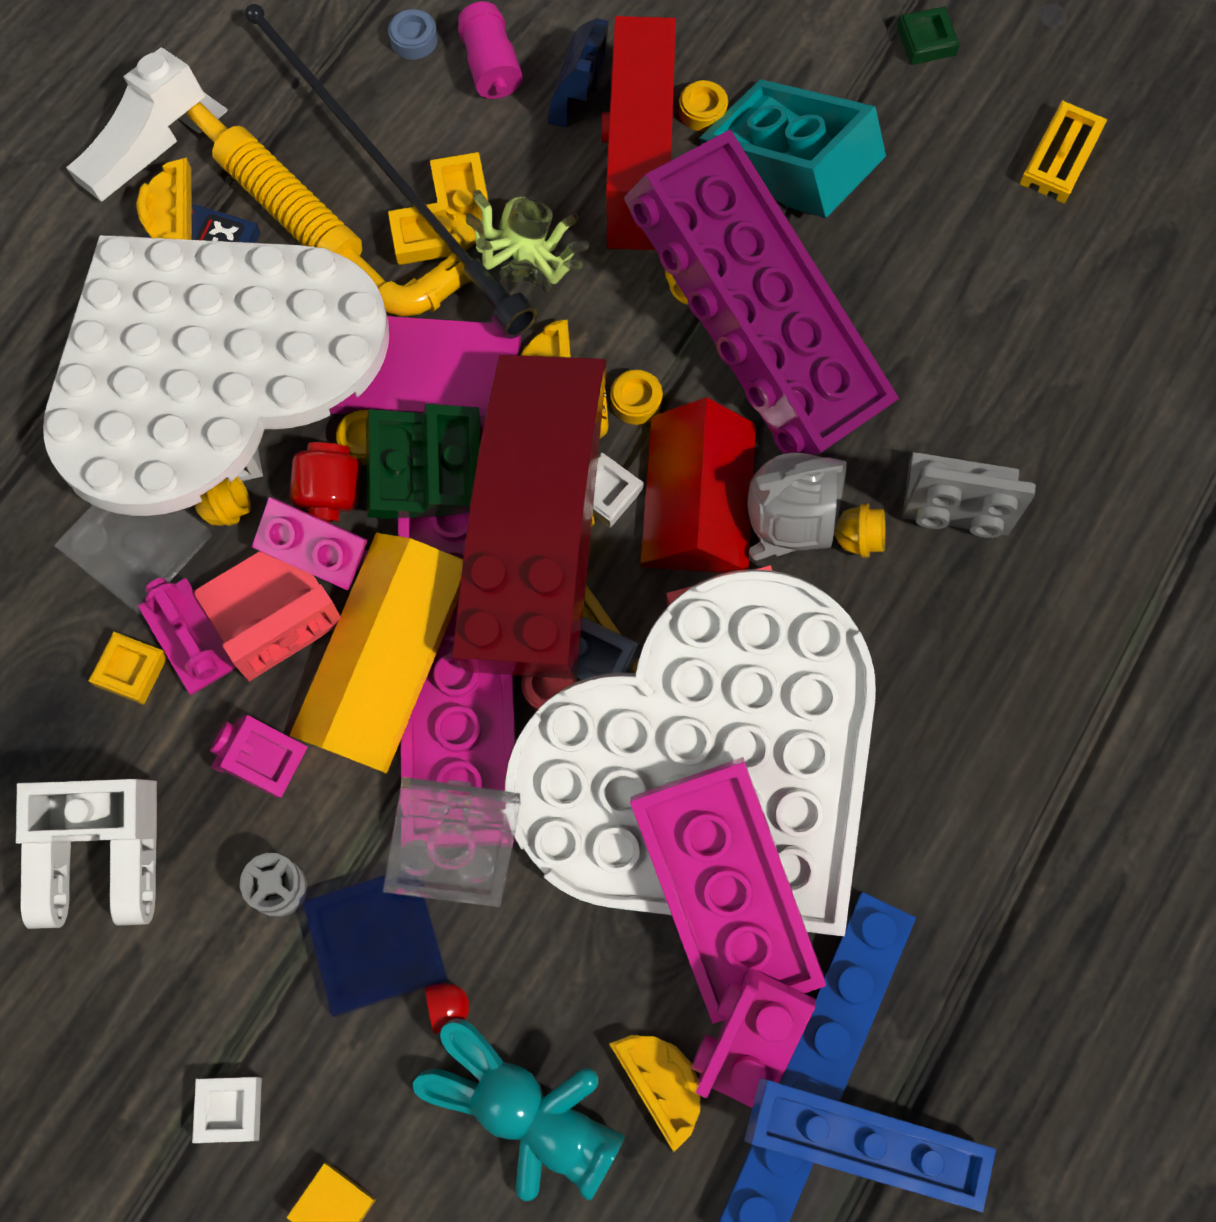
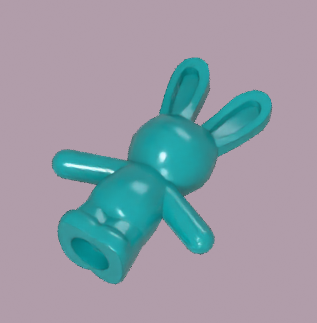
[413,1018,625,1201]

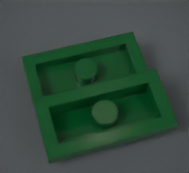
[366,404,481,518]

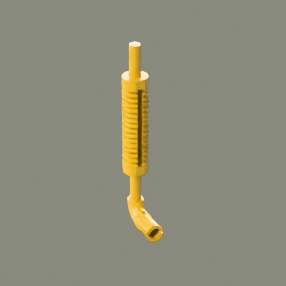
[187,102,470,317]

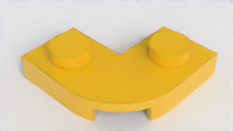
[388,152,489,265]

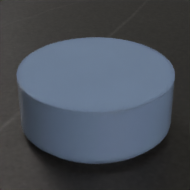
[388,9,438,60]

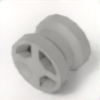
[240,853,307,917]

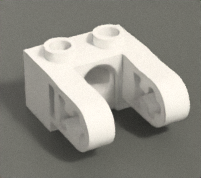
[16,779,157,929]

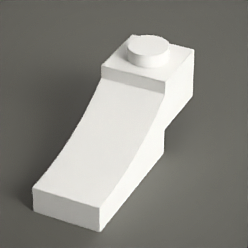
[66,47,206,202]

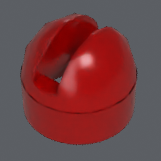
[425,983,469,1035]

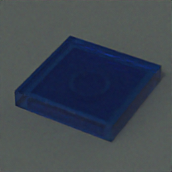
[303,866,449,1018]

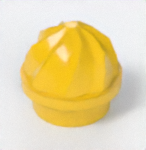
[194,476,251,526]
[834,503,886,558]

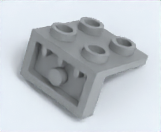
[902,452,1036,538]

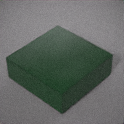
[897,6,960,65]

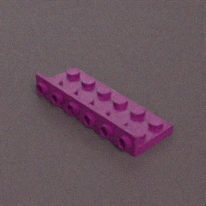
[624,129,899,456]

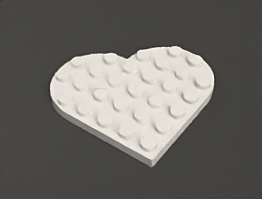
[43,235,389,516]
[505,569,876,936]

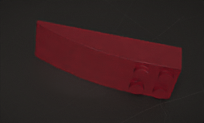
[452,355,607,679]

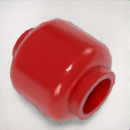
[289,442,362,522]

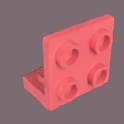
[194,551,341,682]

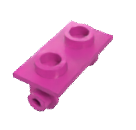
[252,497,368,590]
[138,578,237,695]

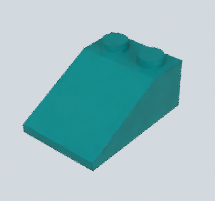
[699,79,886,219]

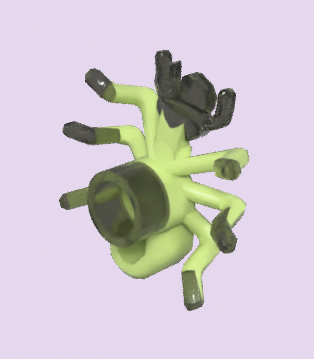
[466,189,589,293]

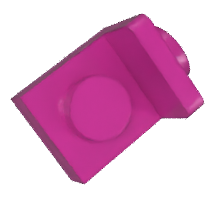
[210,715,308,798]

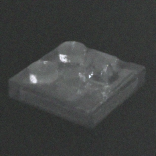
[54,505,212,615]
[383,777,521,907]

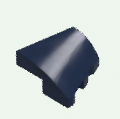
[548,18,609,127]

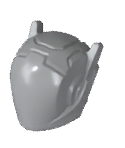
[748,453,846,560]

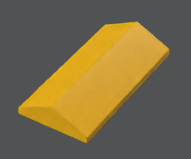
[289,533,463,774]

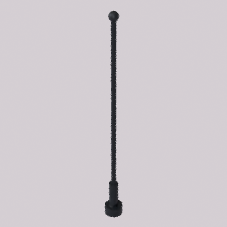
[245,4,538,339]

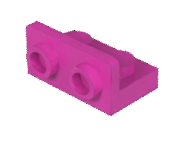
[691,967,816,1108]

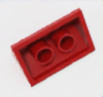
[640,397,756,573]

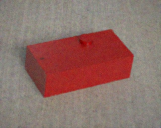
[602,16,676,250]

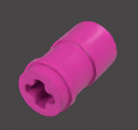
[458,1,523,99]

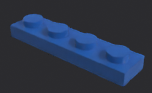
[744,1078,996,1212]

